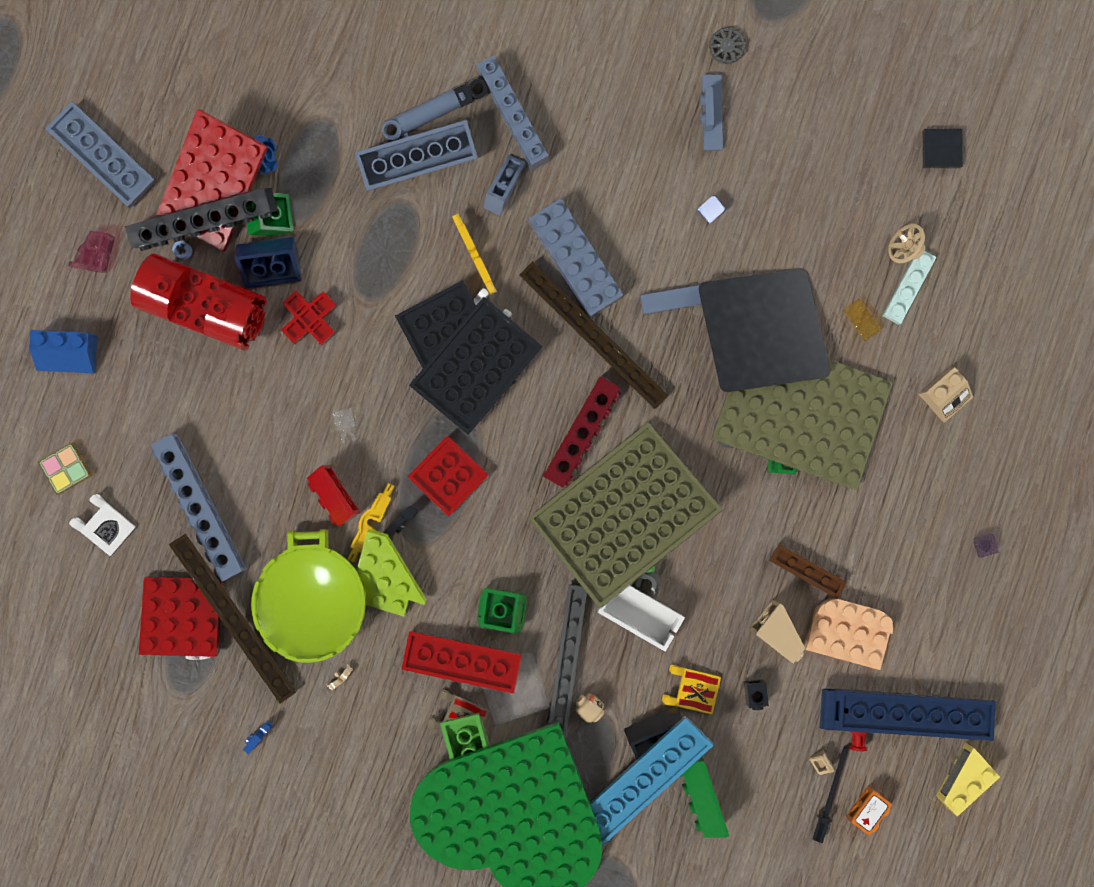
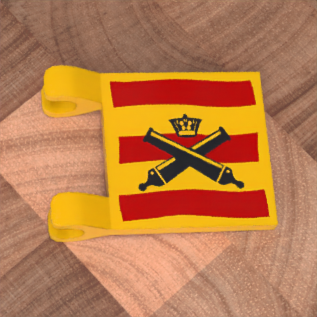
[662,664,721,714]

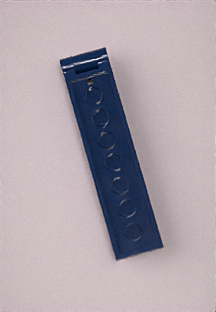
[820,688,996,741]

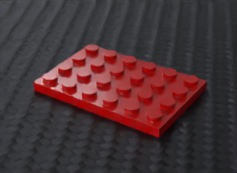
[156,109,268,251]

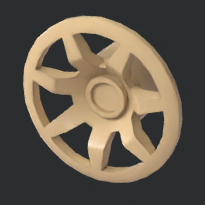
[888,224,925,263]

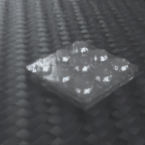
[483,651,550,726]

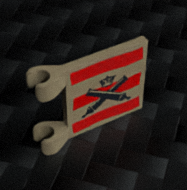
[427,689,490,732]

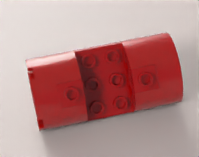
[130,253,267,351]

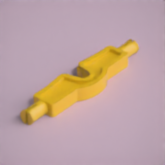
[452,214,497,295]
[347,483,395,562]

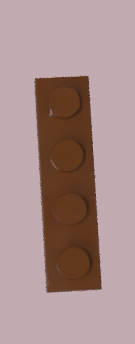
[769,544,847,599]

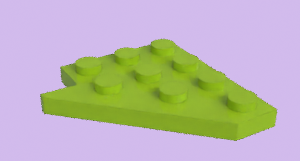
[357,529,427,617]

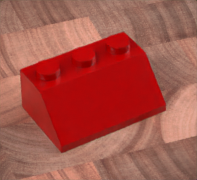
[307,465,361,527]

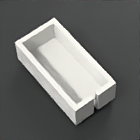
[597,585,685,652]

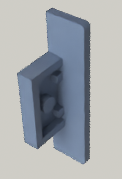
[700,74,723,151]

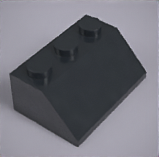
[624,706,682,759]

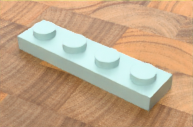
[882,251,936,325]

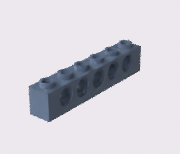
[477,55,549,171]

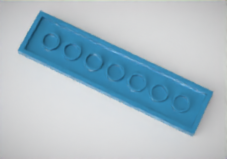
[590,716,713,846]

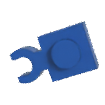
[243,720,273,755]

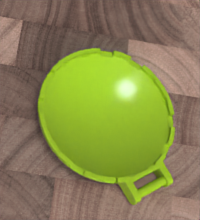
[251,529,366,663]

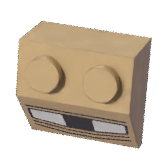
[919,367,973,423]

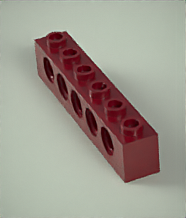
[543,376,621,488]

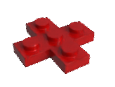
[281,290,337,345]

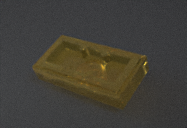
[843,299,882,341]

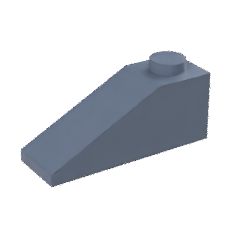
[483,155,525,216]

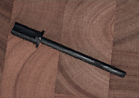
[812,746,849,843]

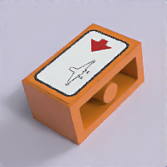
[846,785,893,836]

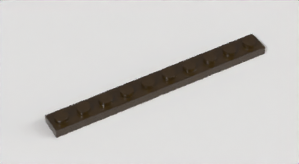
[519,261,669,410]
[168,533,296,704]

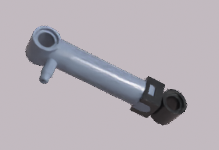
[381,78,488,140]

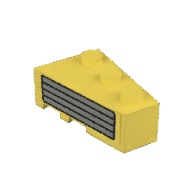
[936,743,1000,816]

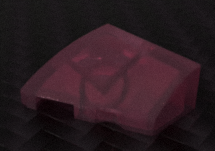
[68,231,115,273]

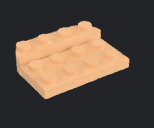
[805,598,893,670]

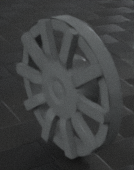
[709,28,745,64]

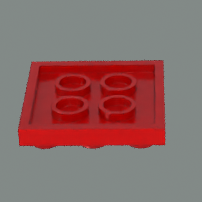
[407,435,489,517]

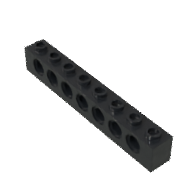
[125,188,278,251]

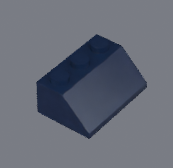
[234,237,302,289]

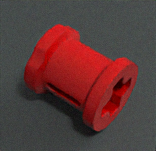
[849,731,868,752]

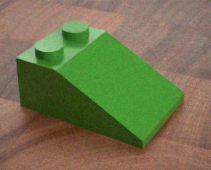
[440,713,490,760]

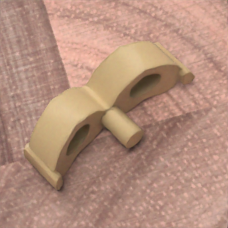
[326,664,353,690]

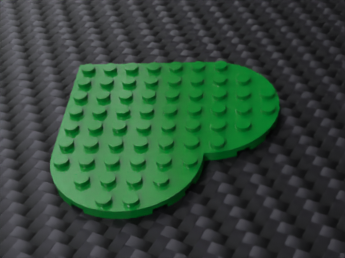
[410,721,602,887]

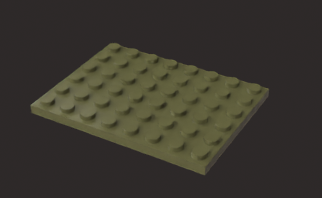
[711,359,893,490]
[529,423,723,609]

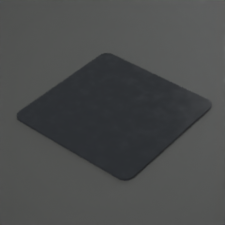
[698,269,830,392]

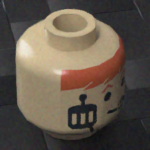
[575,693,604,723]

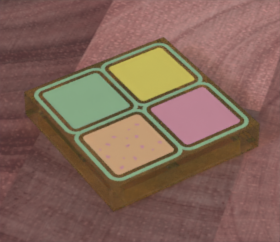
[38,443,93,495]

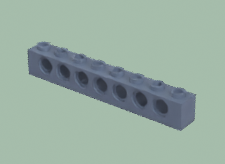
[151,434,247,582]

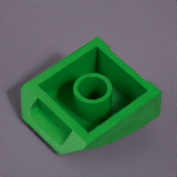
[477,588,528,633]

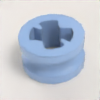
[172,241,192,260]

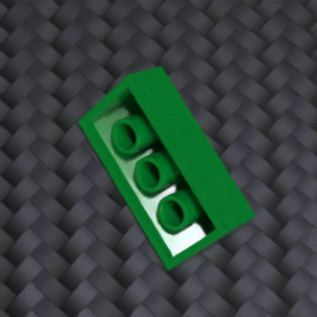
[679,757,729,838]

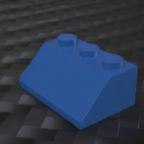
[29,330,97,374]

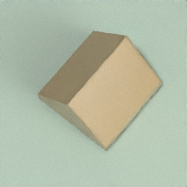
[809,749,835,775]

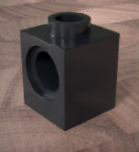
[744,679,769,710]

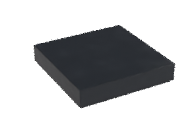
[922,129,963,168]

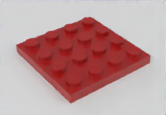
[138,577,223,657]

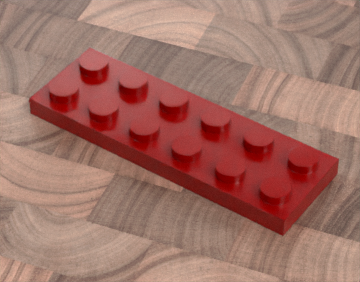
[401,631,522,694]

